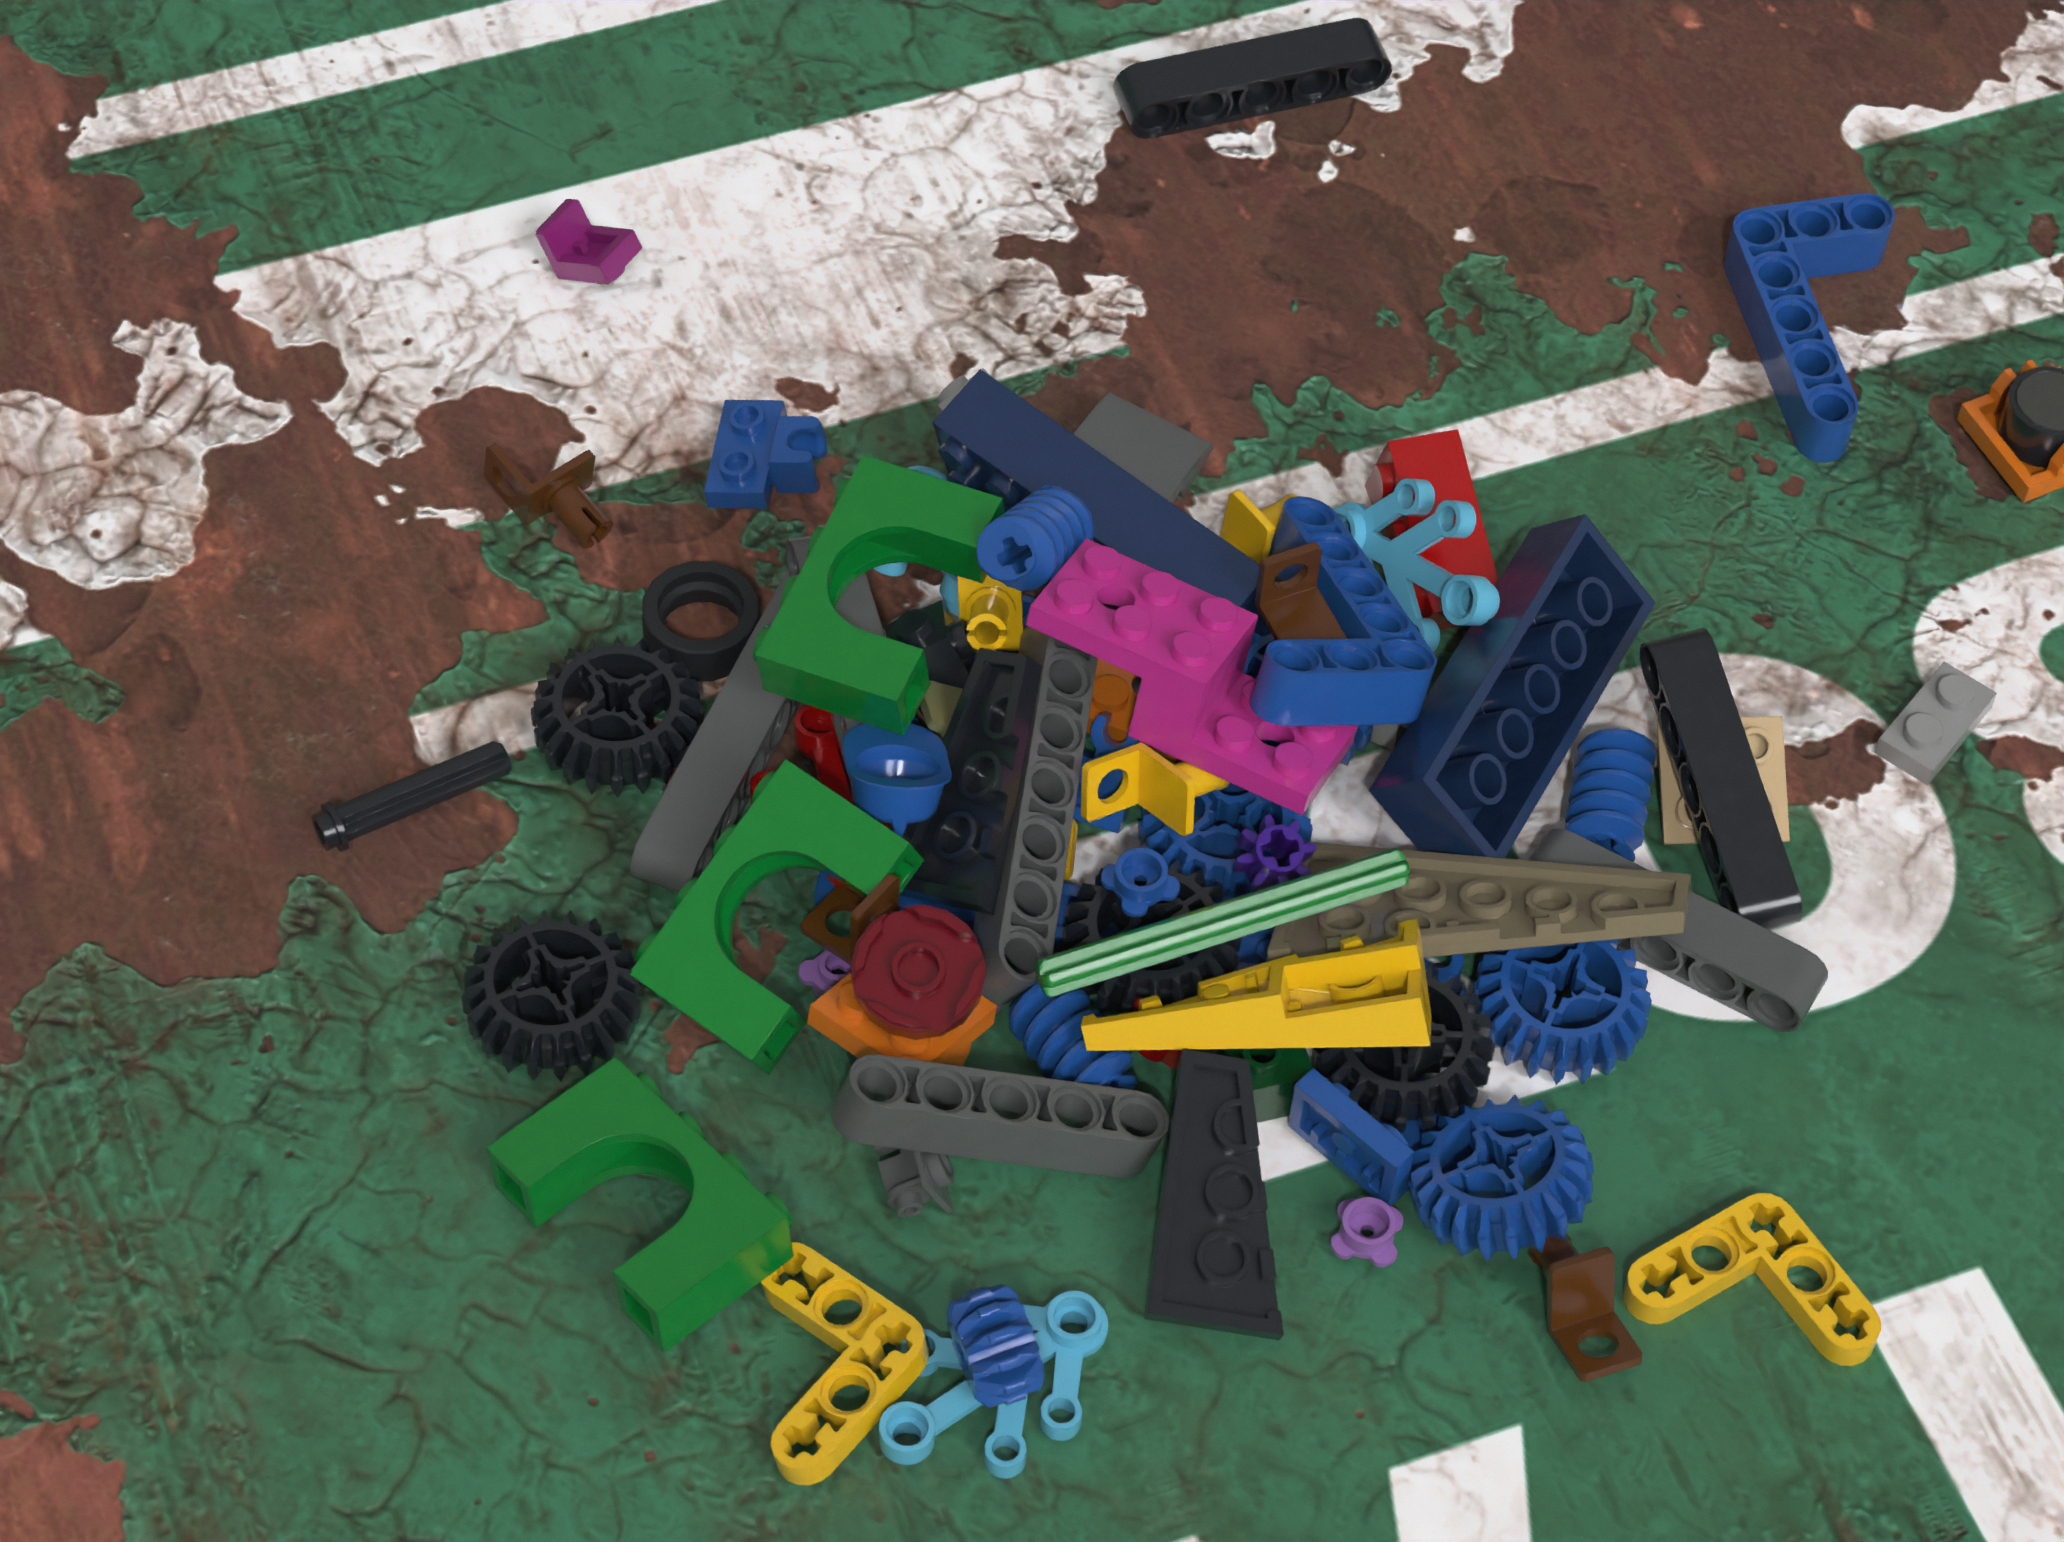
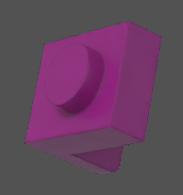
[536,198,642,285]

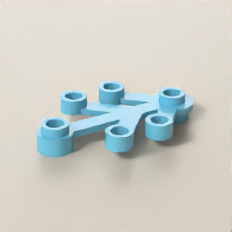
[1333,478,1500,652]
[879,1291,1108,1479]

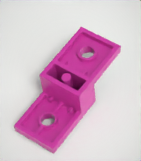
[1026,538,1358,815]

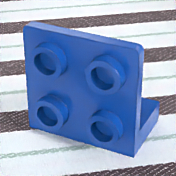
[1288,1059,1461,1206]

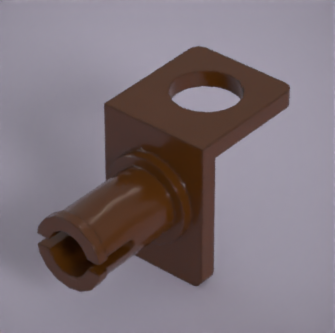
[484,443,613,549]
[1255,542,1347,640]
[801,873,900,965]
[1529,1233,1642,1382]

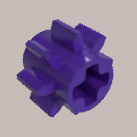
[1232,814,1317,893]

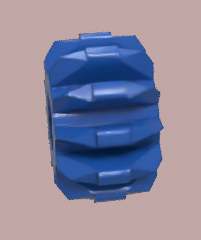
[946,1284,1044,1408]

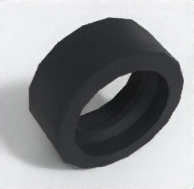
[642,561,760,682]

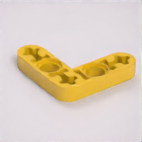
[1622,1193,1881,1366]
[761,1242,929,1485]

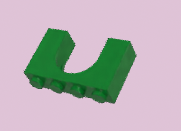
[753,455,1005,736]
[630,759,924,1075]
[486,1057,794,1353]

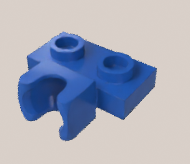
[704,400,827,509]

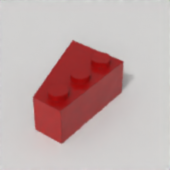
[1365,429,1499,632]

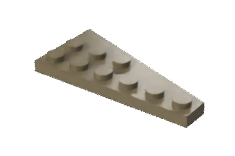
[1267,842,1691,961]

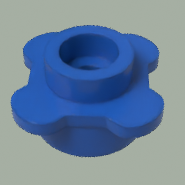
[1101,847,1180,917]

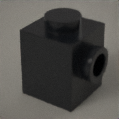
[884,600,978,717]

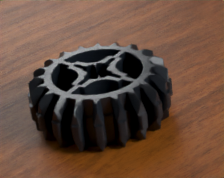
[531,635,704,798]
[1062,859,1241,1014]
[461,909,642,1082]
[1312,963,1495,1134]

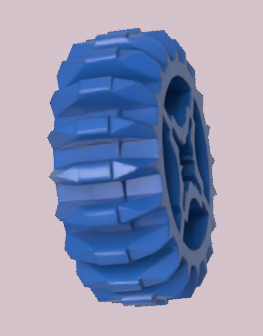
[1138,761,1313,901]
[1472,939,1652,1085]
[1409,1094,1594,1262]

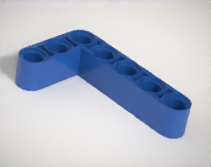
[1723,193,1895,462]
[1249,496,1437,726]

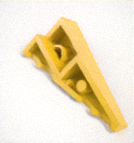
[1081,918,1431,1051]

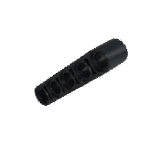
[1113,18,1392,139]
[1640,628,1802,930]

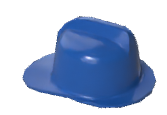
[842,723,952,837]

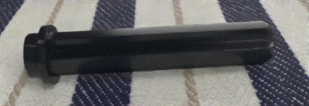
[312,741,512,852]

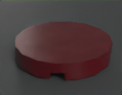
[850,904,986,1040]

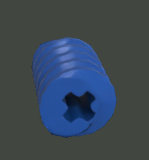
[976,484,1095,591]
[1564,728,1657,862]
[1008,982,1138,1090]

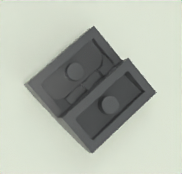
[1074,392,1214,504]

